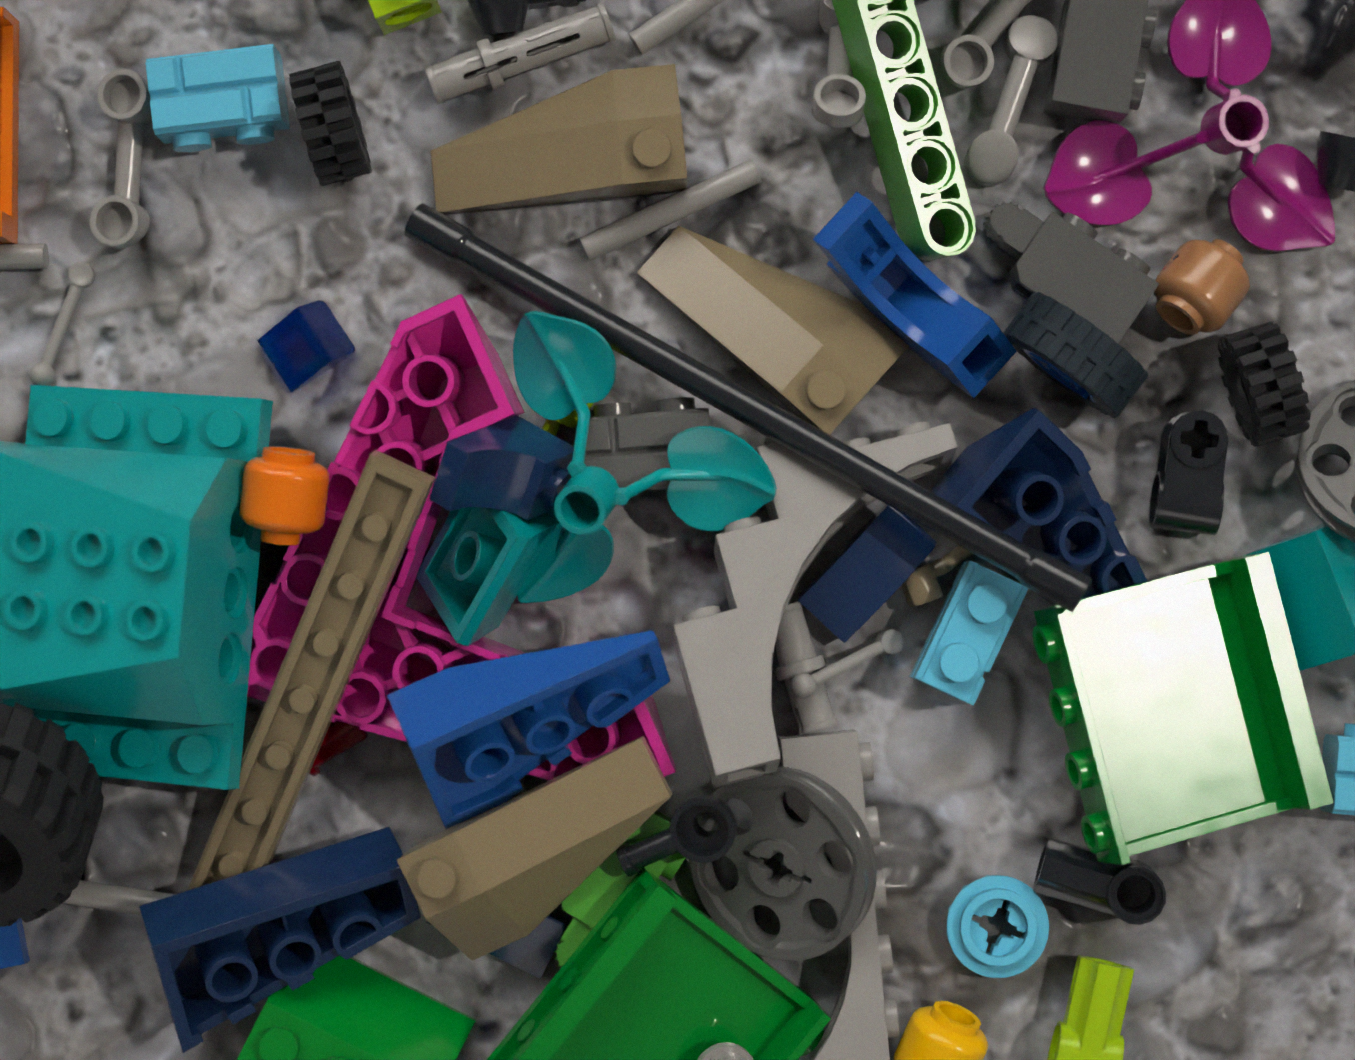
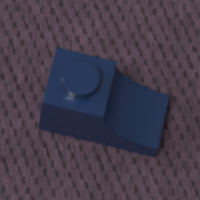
[429,415,574,520]

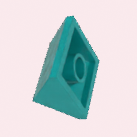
[416,507,559,646]
[1242,511,1355,671]

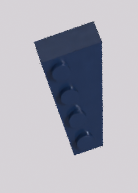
[139,827,421,1053]

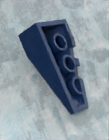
[930,408,1148,606]

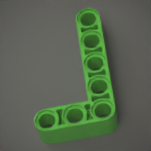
[832,0,976,261]

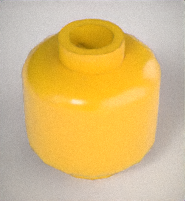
[893,1000,988,1060]

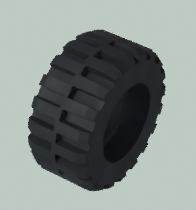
[0,702,104,927]

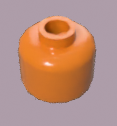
[240,447,329,545]

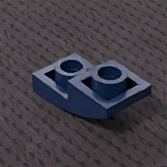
[798,504,937,643]

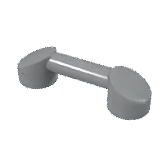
[812,0,866,128]
[939,0,1030,89]
[964,15,1058,187]
[90,69,152,249]

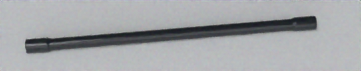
[404,203,1092,613]

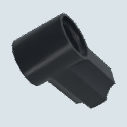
[1033,837,1166,925]

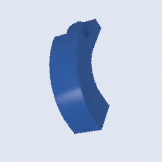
[813,192,1017,398]

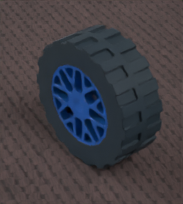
[1003,292,1149,419]

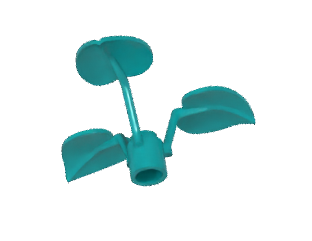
[513,311,777,603]

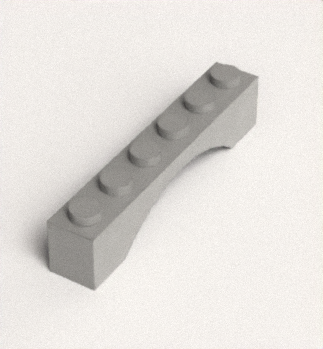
[778,729,899,1060]

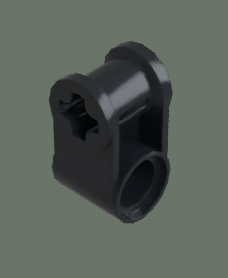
[1149,410,1229,535]

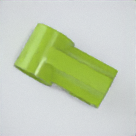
[1047,955,1134,1060]

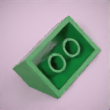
[237,956,476,1060]

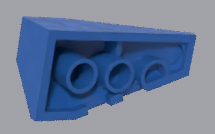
[387,630,670,829]

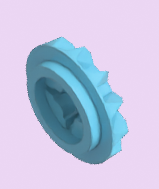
[946,875,1049,978]

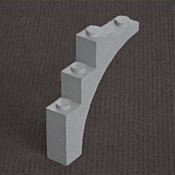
[672,422,958,788]

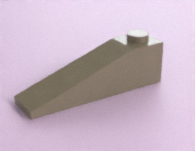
[430,64,687,214]
[637,226,909,435]
[397,736,673,961]

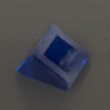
[257,300,355,393]

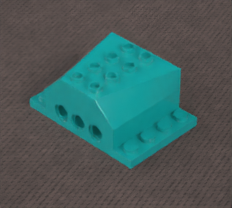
[0,385,273,790]

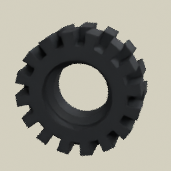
[289,61,372,186]
[1218,321,1311,447]

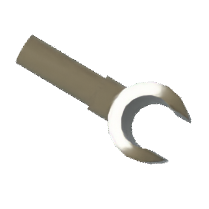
[901,546,973,607]

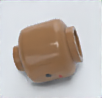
[1154,239,1250,335]

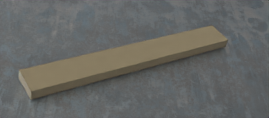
[187,450,436,891]

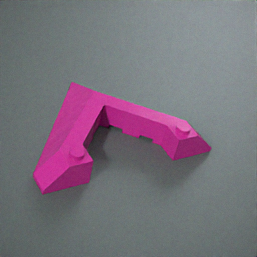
[247,294,676,780]

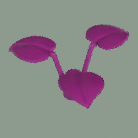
[1043,0,1335,252]

